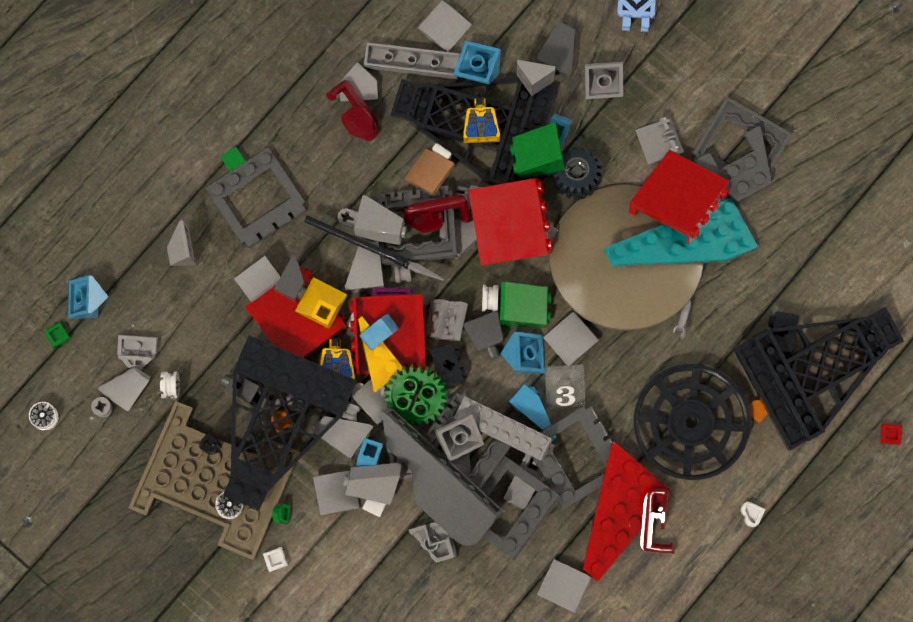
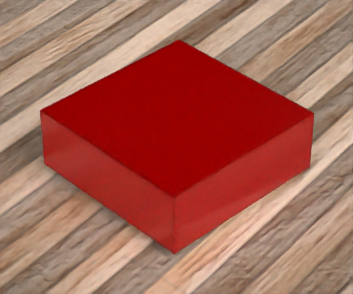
[880,424,902,445]

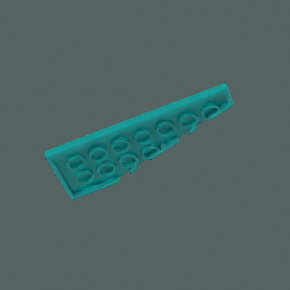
[604,198,758,267]

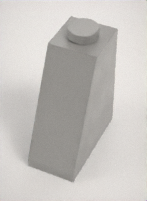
[354,195,407,245]
[345,239,384,294]
[313,416,374,460]
[343,463,401,505]

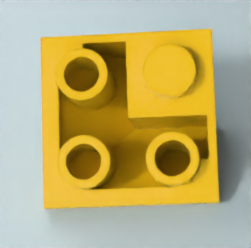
[295,277,347,329]

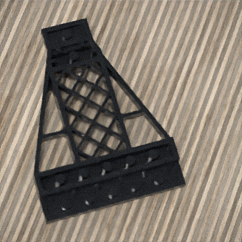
[391,77,557,185]
[733,307,904,451]
[223,335,357,511]

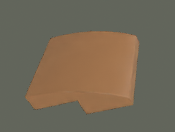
[404,149,455,196]

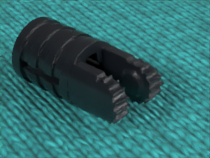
[199,434,220,455]

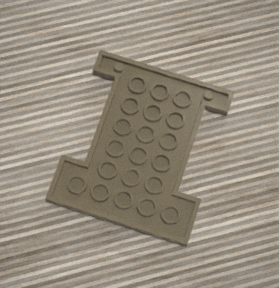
[128,401,300,560]

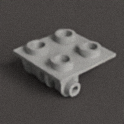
[635,117,684,165]

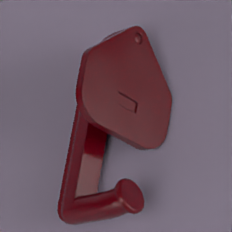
[326,80,379,142]
[403,195,471,233]
[640,487,675,554]

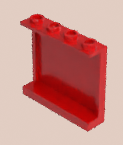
[629,150,729,244]
[468,178,553,265]
[245,266,348,358]
[349,294,426,375]

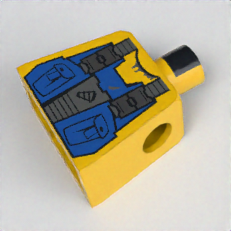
[463,98,500,143]
[319,338,355,379]

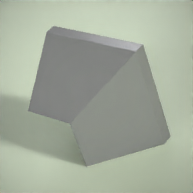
[167,220,196,266]
[436,413,484,462]

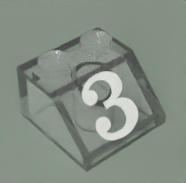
[544,365,585,408]

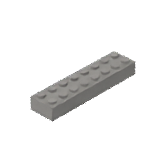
[364,42,460,79]
[454,396,553,462]

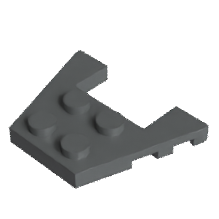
[694,126,772,203]

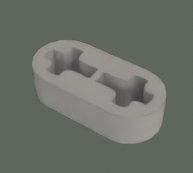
[338,208,358,230]

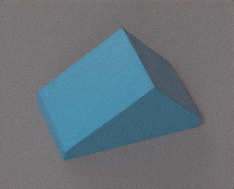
[359,314,400,351]

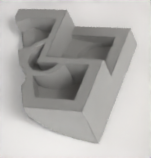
[98,367,150,411]
[351,380,389,426]
[409,522,458,563]

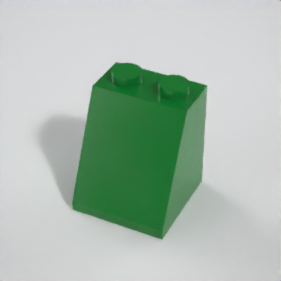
[510,123,565,179]
[500,282,551,328]

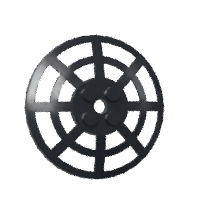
[633,364,751,480]

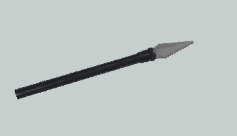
[304,215,444,281]

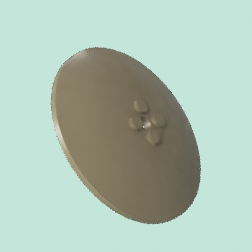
[550,185,703,331]

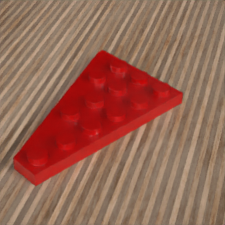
[582,442,672,582]

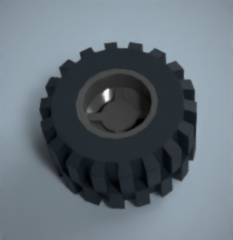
[553,147,601,200]

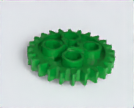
[384,364,448,426]

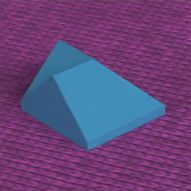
[453,41,501,84]
[68,275,108,319]
[501,332,544,375]

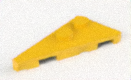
[358,317,403,392]

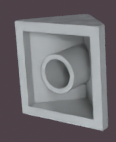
[517,60,555,96]
[584,62,623,99]
[234,256,280,302]

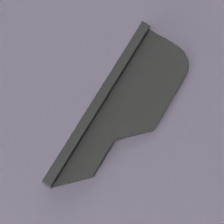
[379,407,504,546]

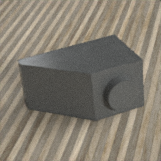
[274,255,306,303]

